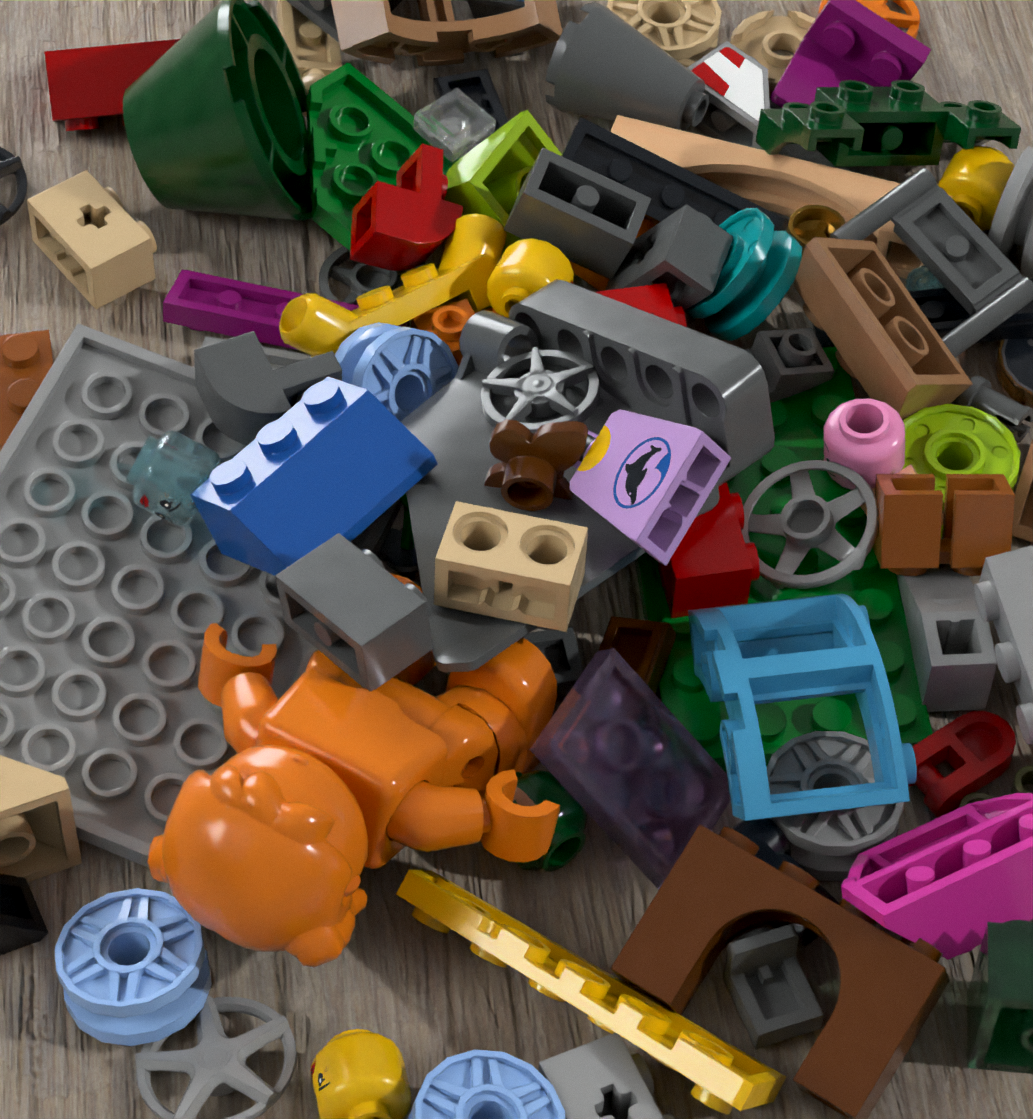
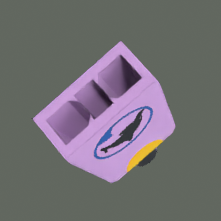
[569,409,731,566]

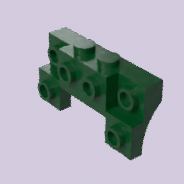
[755,80,1021,167]

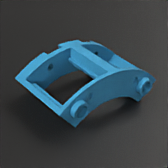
[688,593,917,821]

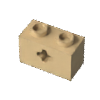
[27,170,157,310]

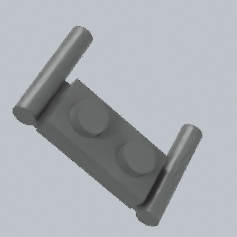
[830,168,1033,358]

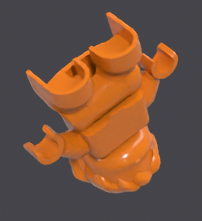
[147,573,560,967]

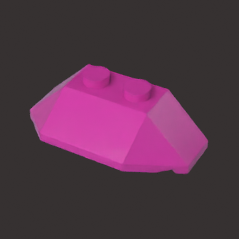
[841,793,1033,960]

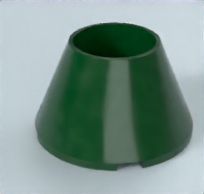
[123,0,312,221]

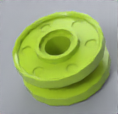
[902,404,1021,538]

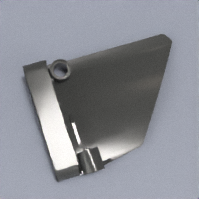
[400,279,775,672]

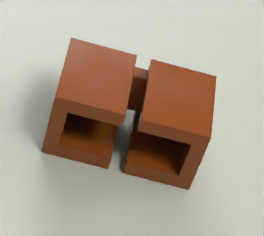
[872,474,1015,576]

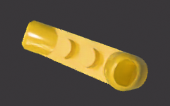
[279,213,507,357]

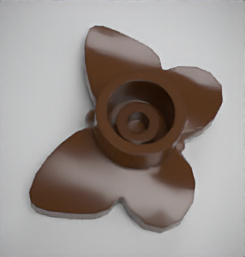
[484,419,588,511]

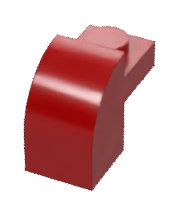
[350,143,463,271]

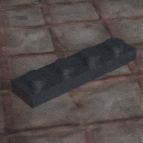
[561,117,789,231]

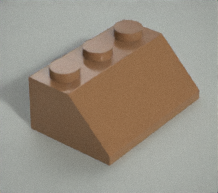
[793,237,973,420]

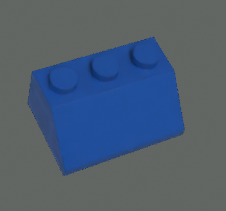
[190,377,438,576]

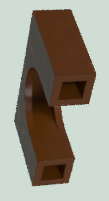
[610,824,950,1119]

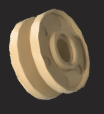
[607,0,722,68]

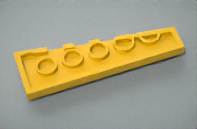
[396,870,786,1114]

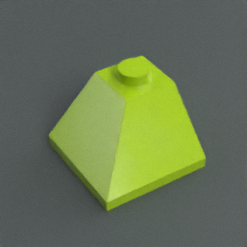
[444,110,562,254]

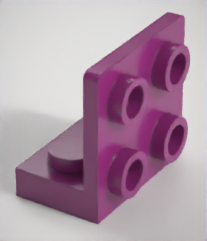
[770,0,931,108]

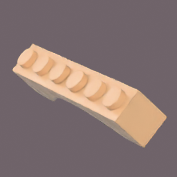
[610,115,952,284]

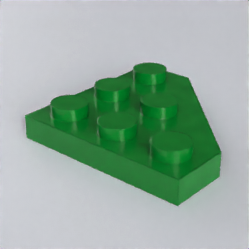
[306,63,463,251]

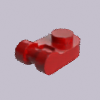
[908,711,1016,818]

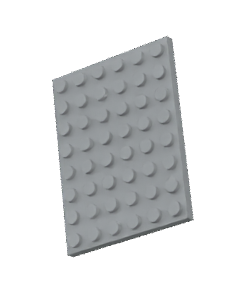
[0,323,402,868]

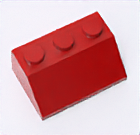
[44,39,180,132]

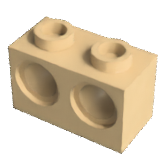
[434,501,588,632]

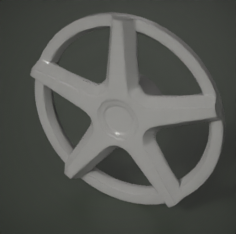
[741,460,879,589]
[135,995,297,1119]

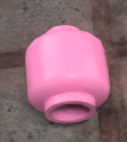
[824,399,905,490]

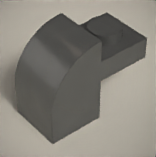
[194,331,342,446]

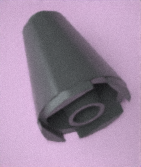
[545,2,709,131]

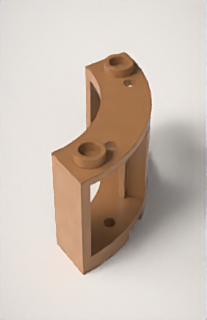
[331,0,563,66]

